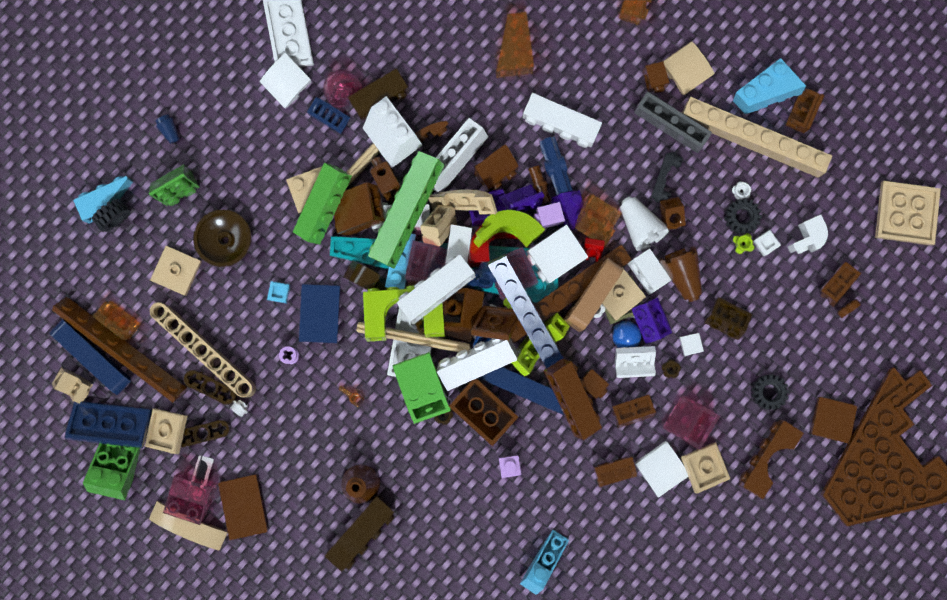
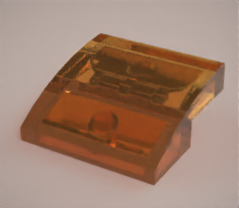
[575,193,622,247]

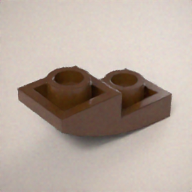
[415,121,449,143]

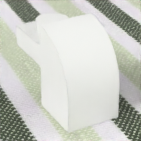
[787,215,828,254]

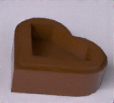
[837,299,861,319]

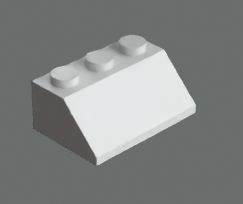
[363,96,422,168]

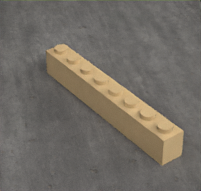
[682,97,832,178]

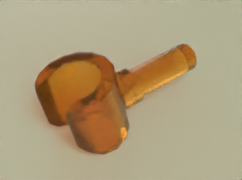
[339,386,364,407]

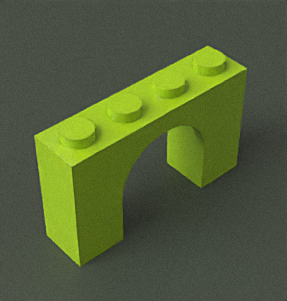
[363,286,445,342]

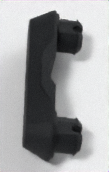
[651,152,683,203]

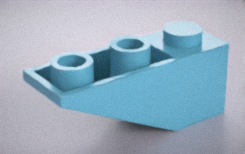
[73,176,133,223]
[520,530,569,595]

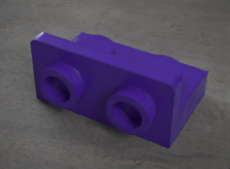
[498,184,544,213]
[632,297,672,344]

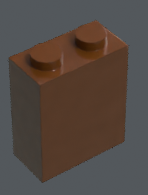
[334,182,385,235]

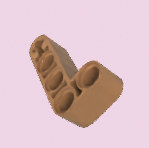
[563,258,624,332]

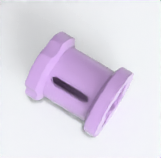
[279,346,299,364]

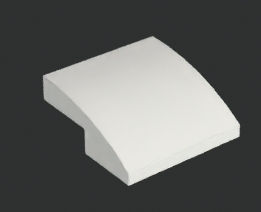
[260,53,312,109]
[635,441,688,498]

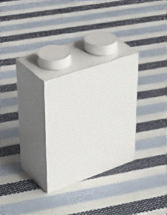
[526,225,588,283]

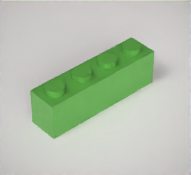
[293,163,352,244]

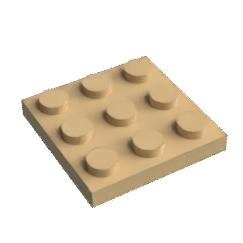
[875,181,941,246]

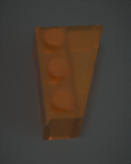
[496,12,534,78]

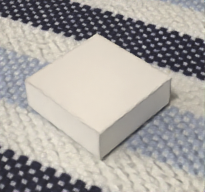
[753,230,781,256]
[679,333,704,356]

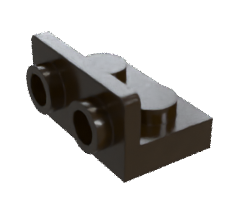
[704,297,753,340]

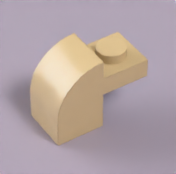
[52,367,93,404]

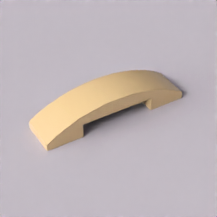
[429,190,497,214]
[149,501,228,550]

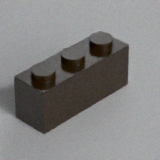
[348,69,409,121]

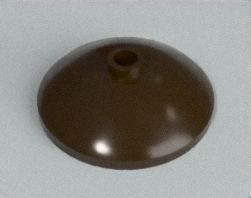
[193,210,252,267]

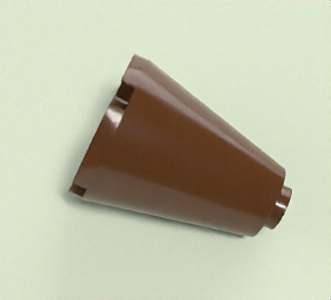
[660,246,702,302]
[341,465,380,504]

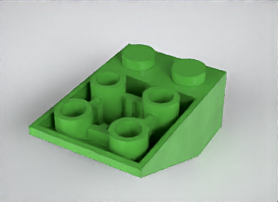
[149,164,200,206]
[392,352,451,424]
[83,443,141,500]

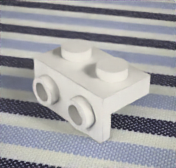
[615,346,656,378]

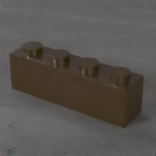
[324,495,395,572]

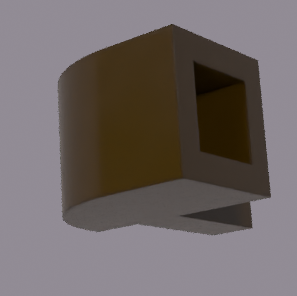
[343,260,387,291]

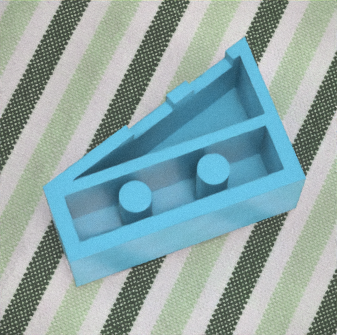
[733,58,806,115]

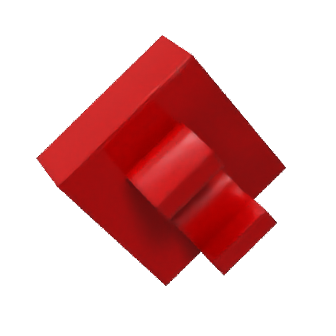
[583,238,605,262]

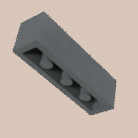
[634,91,712,153]

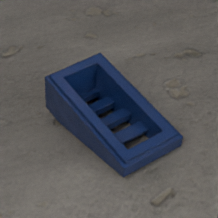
[307,97,351,134]

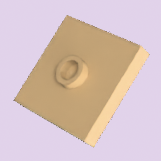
[150,246,202,296]
[602,267,646,321]
[145,408,187,454]
[681,442,730,493]

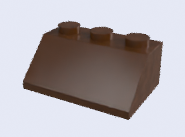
[448,379,518,446]

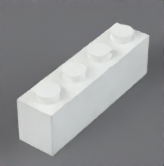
[523,93,602,148]
[433,118,488,193]
[397,255,476,324]
[437,338,518,391]

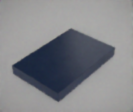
[299,284,341,343]

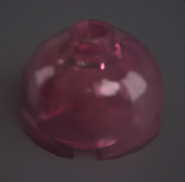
[323,69,362,108]

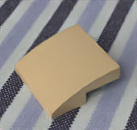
[664,41,715,95]

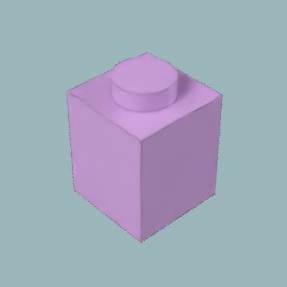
[534,202,565,229]
[498,454,521,478]

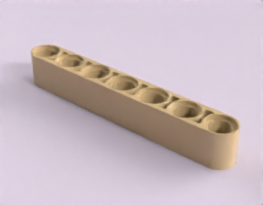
[150,303,256,397]

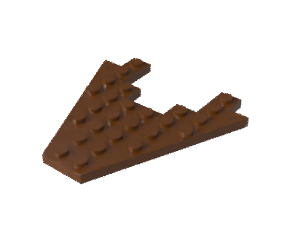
[821,367,947,526]

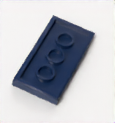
[64,401,152,448]

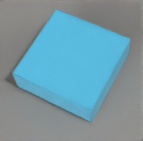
[267,281,291,304]

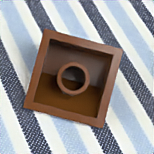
[474,144,519,192]
[443,288,484,330]

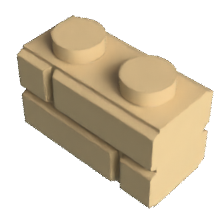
[420,205,457,247]

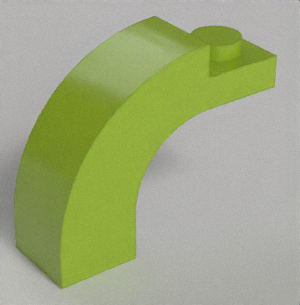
[474,210,545,248]
[512,313,570,377]

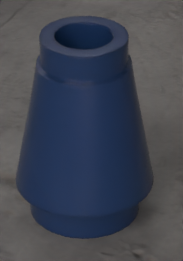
[155,114,180,144]

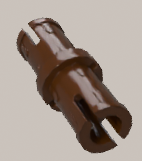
[528,165,552,205]

